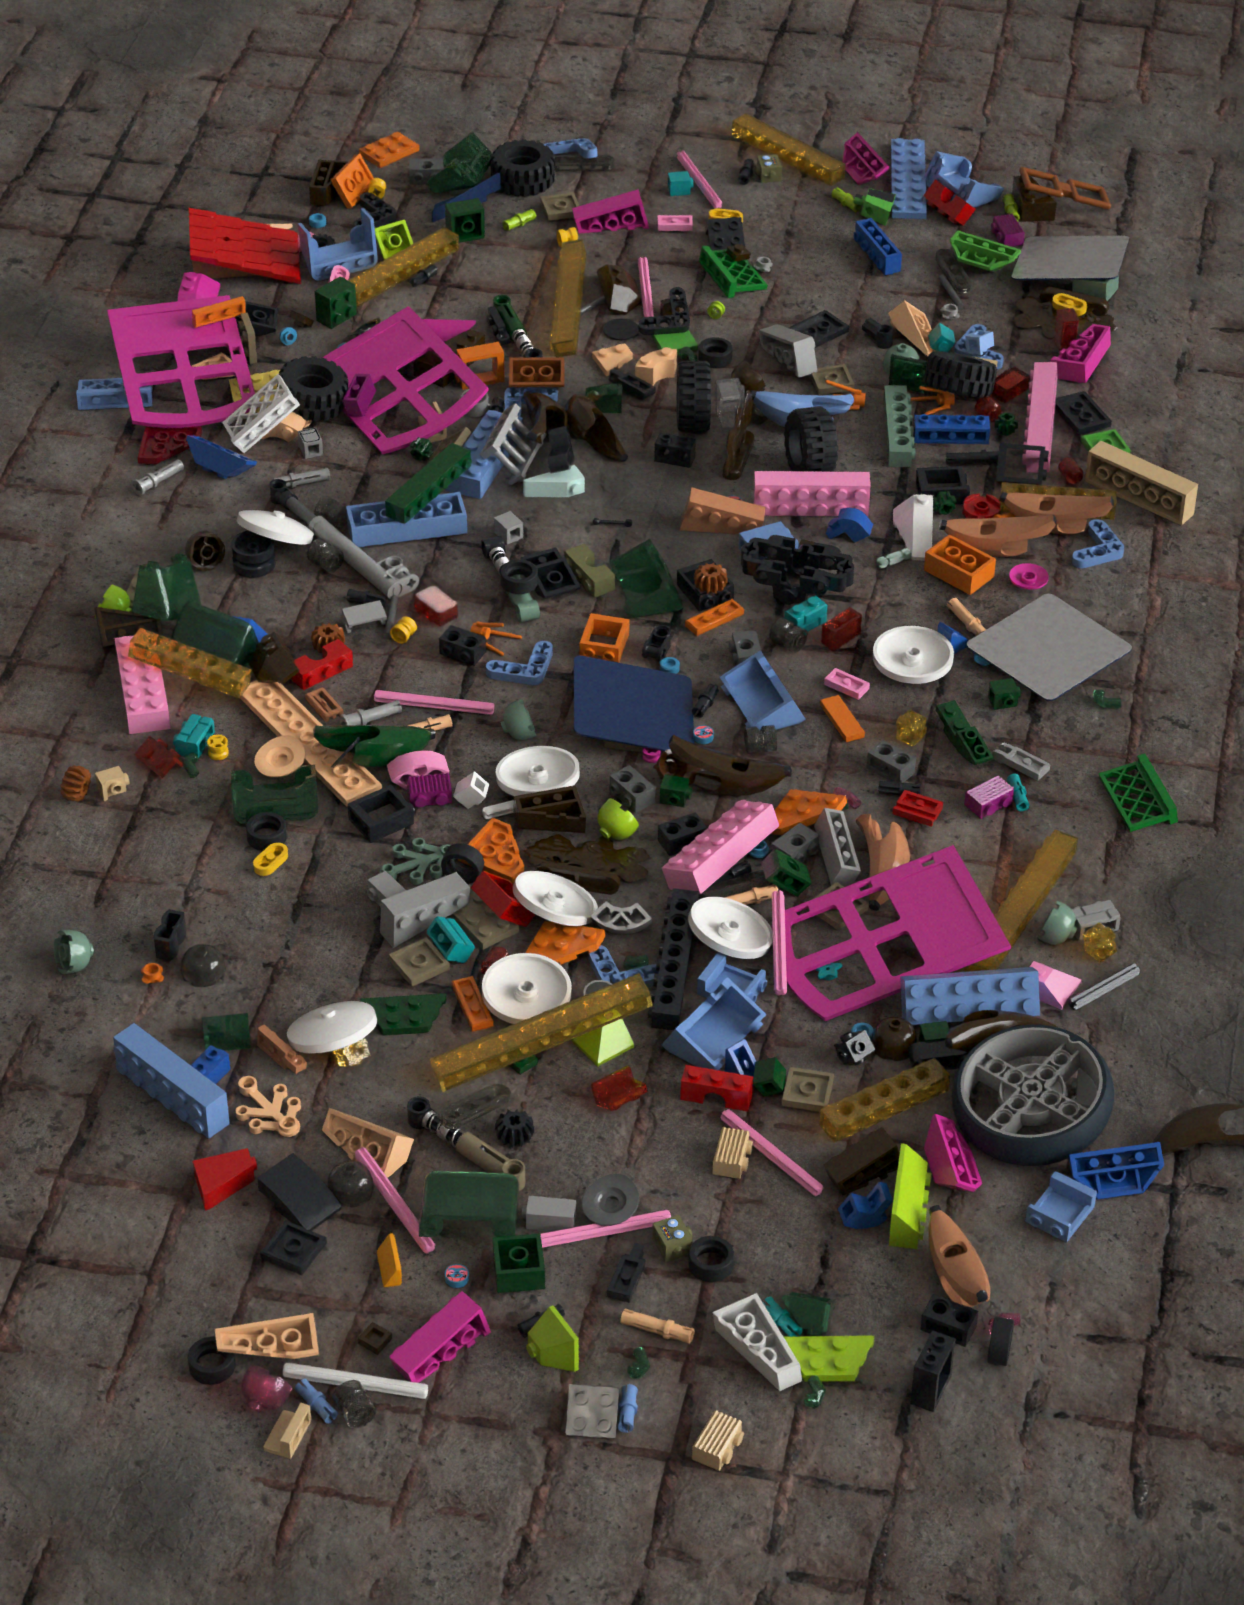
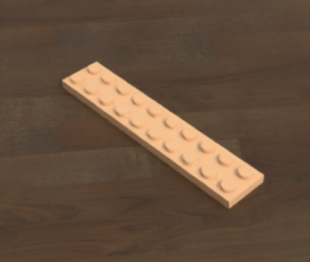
[236,680,382,807]

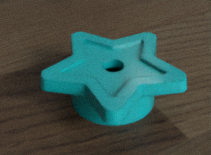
[815,962,843,980]

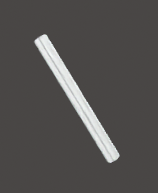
[283,1362,428,1399]

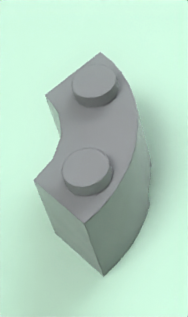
[590,901,652,935]

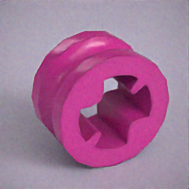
[642,747,661,763]

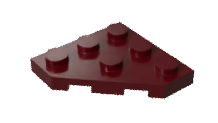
[137,426,202,465]

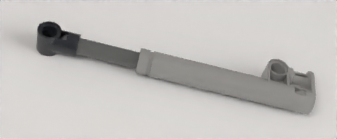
[269,479,419,599]

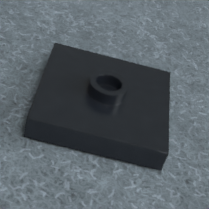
[260,1220,327,1275]

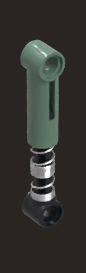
[481,536,540,623]

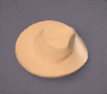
[254,735,305,778]

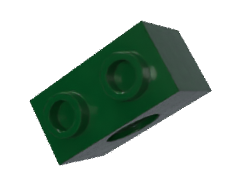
[761,849,812,897]

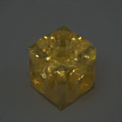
[896,709,927,747]
[1082,922,1117,963]
[332,1038,370,1066]

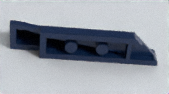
[431,173,500,222]

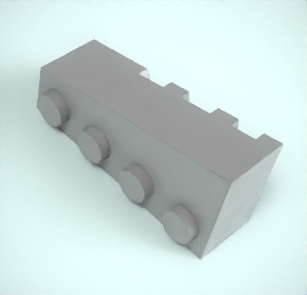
[759,324,818,377]
[380,872,470,948]

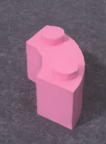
[387,751,449,790]

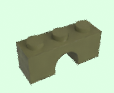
[564,543,615,598]

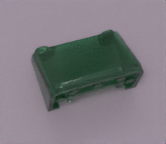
[426,131,492,193]
[609,539,684,618]
[132,554,201,621]
[166,601,259,684]
[231,764,318,824]
[419,1171,519,1237]

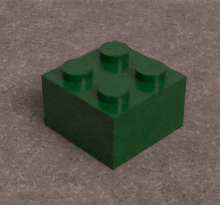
[445,198,485,244]
[315,276,357,329]
[492,1233,545,1293]

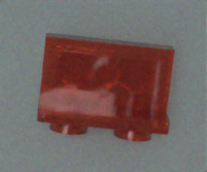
[134,736,184,778]
[591,1066,648,1111]

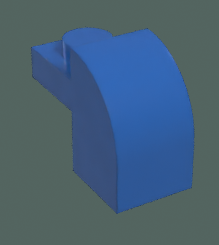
[826,508,873,543]
[838,1181,893,1229]

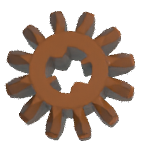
[694,562,728,594]
[311,622,345,653]
[60,765,91,802]

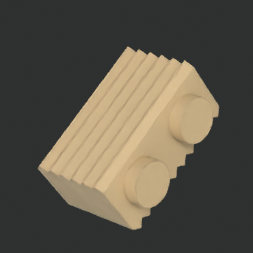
[713,1126,753,1179]
[692,1410,744,1471]

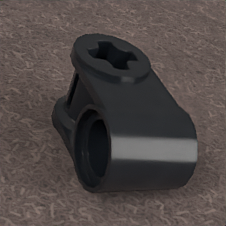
[642,625,671,662]

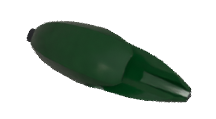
[313,725,436,767]

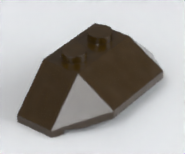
[596,264,642,315]
[249,632,300,684]

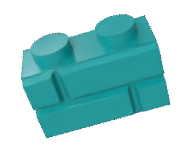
[784,596,828,638]
[173,714,215,759]
[427,916,475,963]

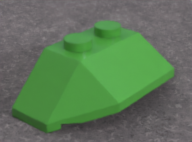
[950,230,1021,271]

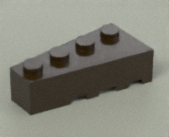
[413,329,485,388]

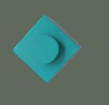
[668,171,693,196]
[928,323,956,352]

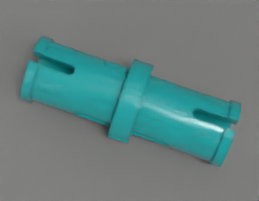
[1007,774,1030,811]
[762,1296,802,1337]

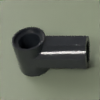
[862,318,893,349]

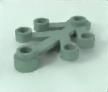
[380,838,456,885]

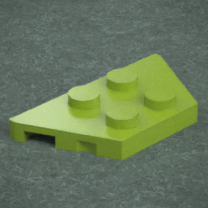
[784,1336,874,1382]

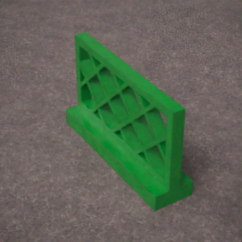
[699,246,768,298]
[1099,753,1178,832]

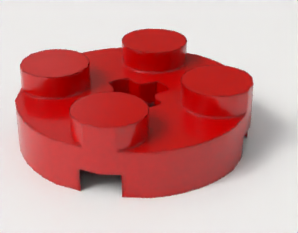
[962,494,1001,519]

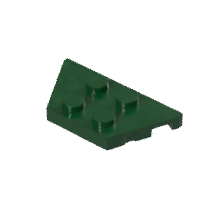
[360,993,446,1036]

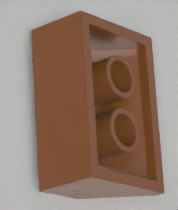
[509,357,565,387]

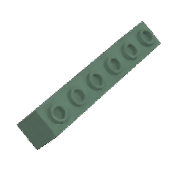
[883,385,915,467]

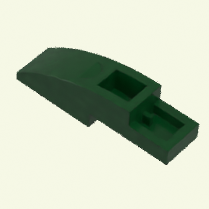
[935,700,993,765]

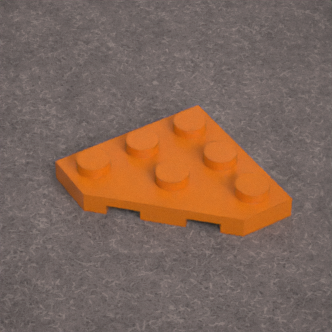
[770,789,847,836]
[458,817,524,883]
[525,921,606,965]

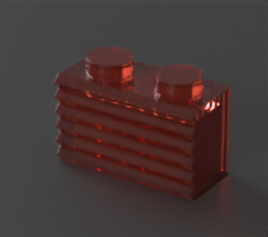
[1054,308,1079,351]
[990,366,1031,403]
[414,585,458,627]
[821,607,862,651]

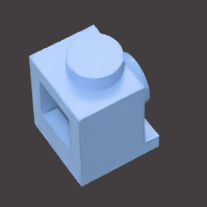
[965,330,994,355]

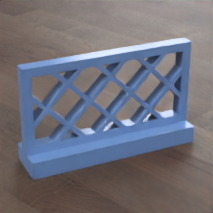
[76,378,153,410]

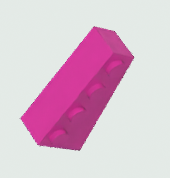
[572,189,649,234]
[1050,324,1111,383]
[389,1291,491,1383]

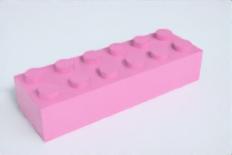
[753,471,871,517]
[115,633,170,734]
[662,800,779,894]

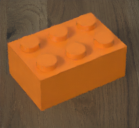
[924,534,996,595]

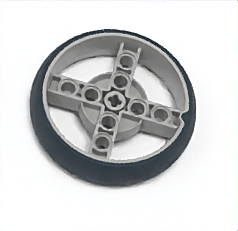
[952,1025,1115,1166]

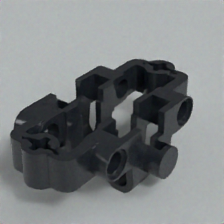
[741,535,854,605]

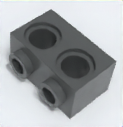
[867,740,916,783]
[609,765,656,813]

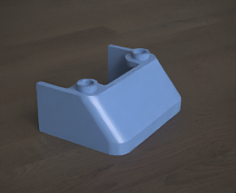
[298,208,378,281]

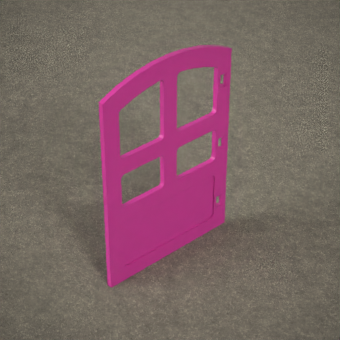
[107,295,258,428]
[320,306,489,455]
[772,845,1011,1021]

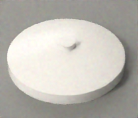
[237,510,314,544]
[873,626,954,684]
[496,746,580,796]
[513,871,598,926]
[688,897,773,959]
[482,953,571,1026]
[287,1001,377,1053]

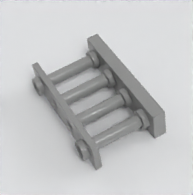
[480,403,546,485]

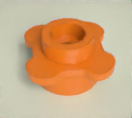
[141,963,164,984]

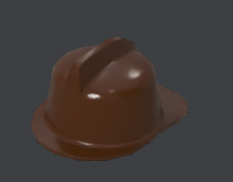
[653,749,701,784]

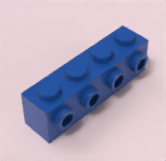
[853,218,902,275]
[913,414,990,444]

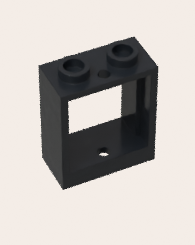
[996,443,1049,485]
[915,466,970,505]
[677,559,734,611]
[348,785,415,843]
[910,1331,955,1412]

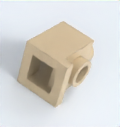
[95,766,130,801]

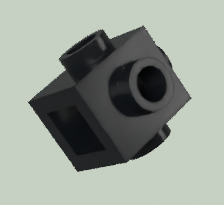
[834,1030,875,1066]

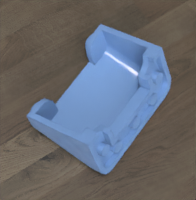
[924,151,1004,208]
[720,650,806,735]
[661,977,766,1070]

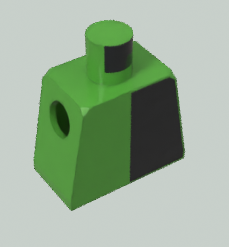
[853,189,896,226]

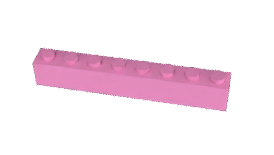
[1022,362,1057,473]

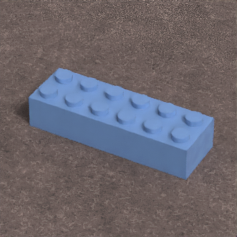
[446,410,523,499]
[346,492,467,547]
[900,967,1040,1025]
[113,1023,230,1139]

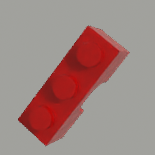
[923,179,976,226]
[291,639,353,691]
[680,1065,753,1112]

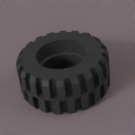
[490,139,555,197]
[924,351,997,398]
[277,356,349,422]
[676,361,711,432]
[784,406,838,472]

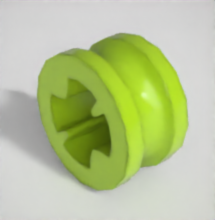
[707,301,725,319]

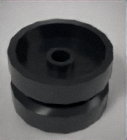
[231,530,276,578]

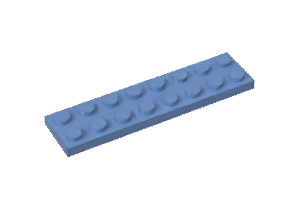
[891,138,927,219]

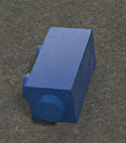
[191,1045,230,1084]

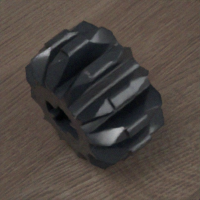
[495,1109,534,1148]

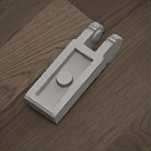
[991,742,1050,781]

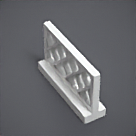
[222,374,300,453]

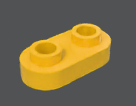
[709,208,743,222]
[1052,293,1087,316]
[253,843,288,876]

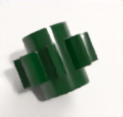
[994,412,1018,436]
[410,437,434,461]
[933,491,956,515]

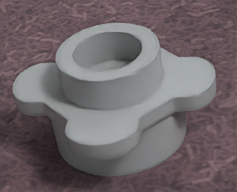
[753,256,773,272]
[940,304,960,320]

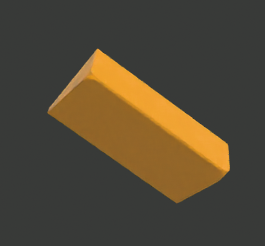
[377,1233,402,1287]

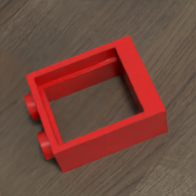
[471,871,535,927]

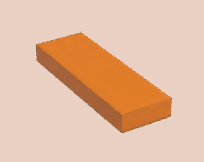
[192,296,246,328]
[685,599,744,636]
[820,695,865,742]
[452,976,494,1032]

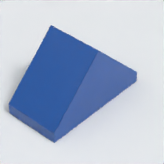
[937,622,969,654]
[725,1039,756,1086]

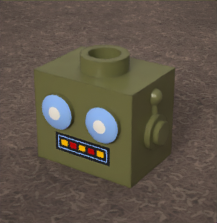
[755,154,782,183]
[652,1215,693,1262]

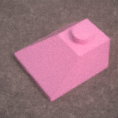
[1030,961,1081,1010]

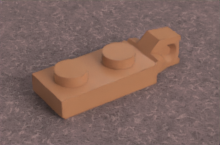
[257,1025,307,1074]

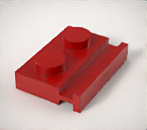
[892,790,944,827]

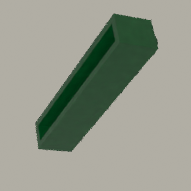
[385,443,472,524]

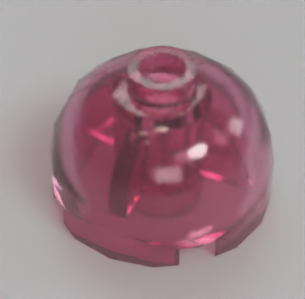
[241,1365,292,1413]

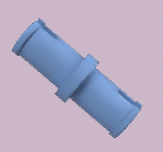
[295,1379,338,1424]
[617,1384,638,1433]

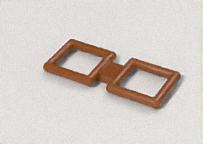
[1019,167,1111,210]

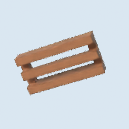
[305,687,343,722]

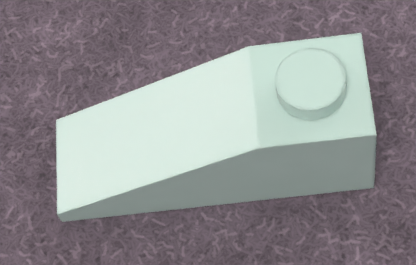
[523,465,585,497]

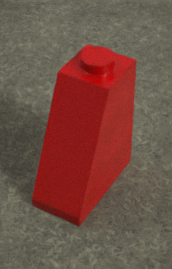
[193,1148,258,1210]

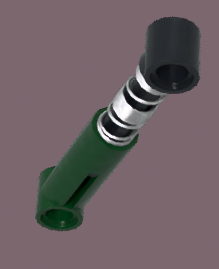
[493,295,543,358]

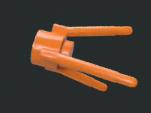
[825,380,866,410]
[910,386,955,415]
[470,621,522,656]

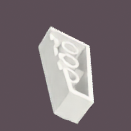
[712,1293,802,1391]

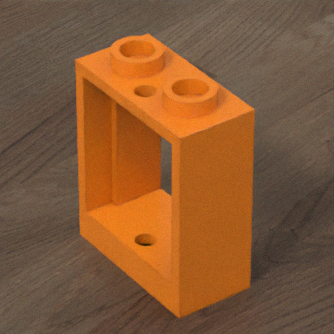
[455,342,505,390]
[579,613,630,663]

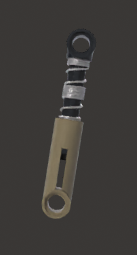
[407,1096,526,1192]

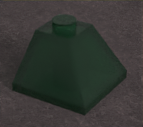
[889,354,928,393]
[585,383,622,413]
[202,1013,251,1051]
[782,1291,836,1336]

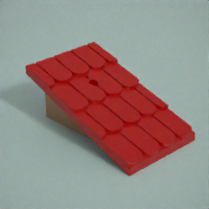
[189,208,301,284]

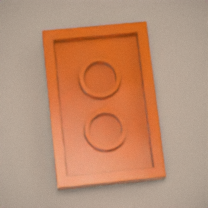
[359,132,419,168]
[331,153,374,209]

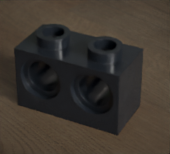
[654,433,696,468]
[439,625,486,666]
[658,812,708,856]
[920,1294,978,1347]

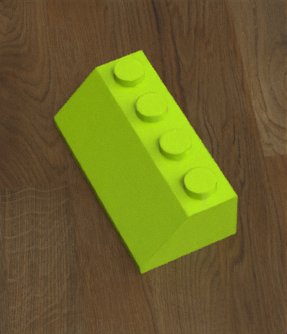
[889,1143,931,1249]

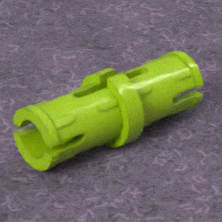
[831,188,862,212]
[1002,194,1020,221]
[502,209,536,231]

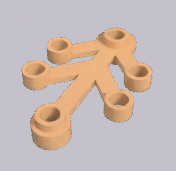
[236,1076,301,1137]

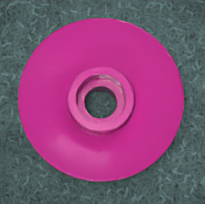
[1009,563,1049,590]

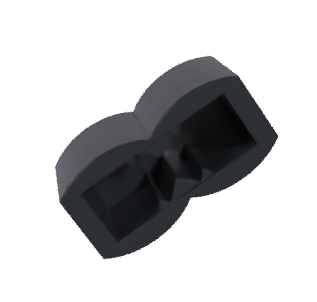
[153,909,186,961]

